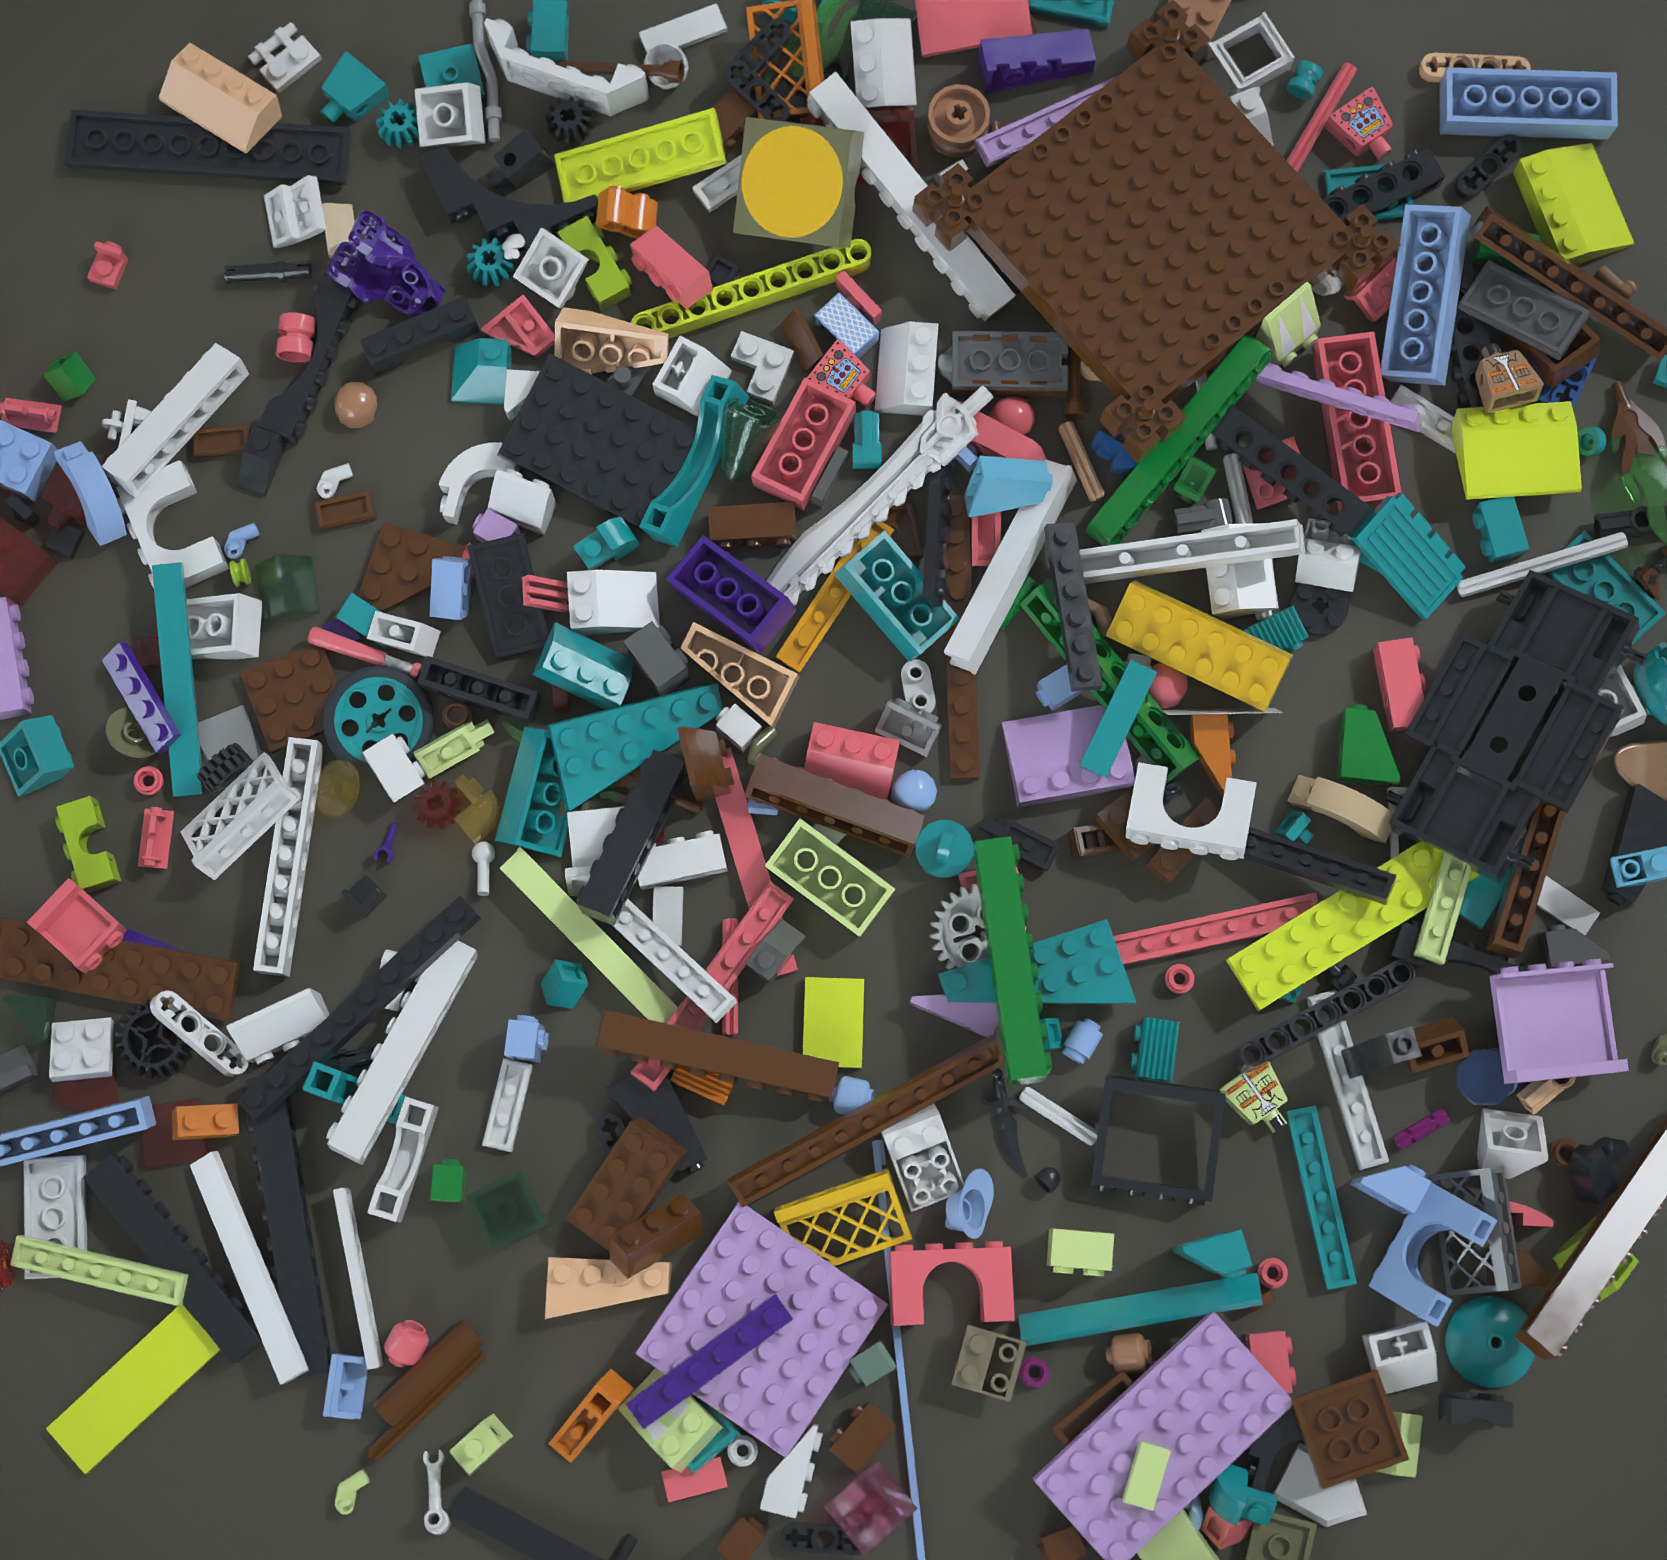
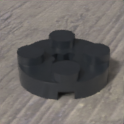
[1289,583,1349,636]

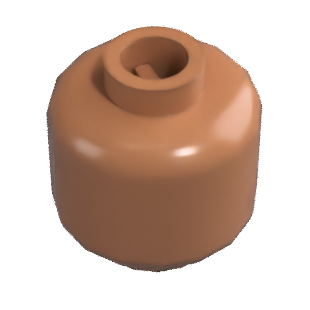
[1106,1333,1152,1374]

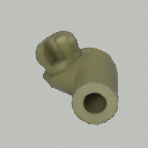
[747,725,777,767]
[1651,1034,1667,1066]

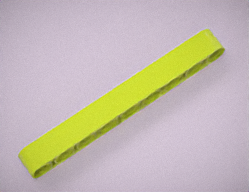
[631,239,871,338]

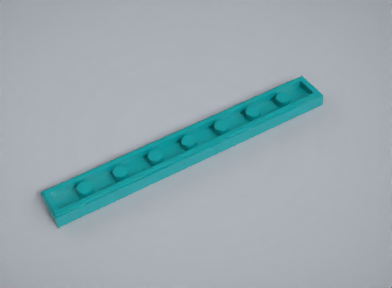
[152,562,204,797]
[1019,1273,1263,1346]

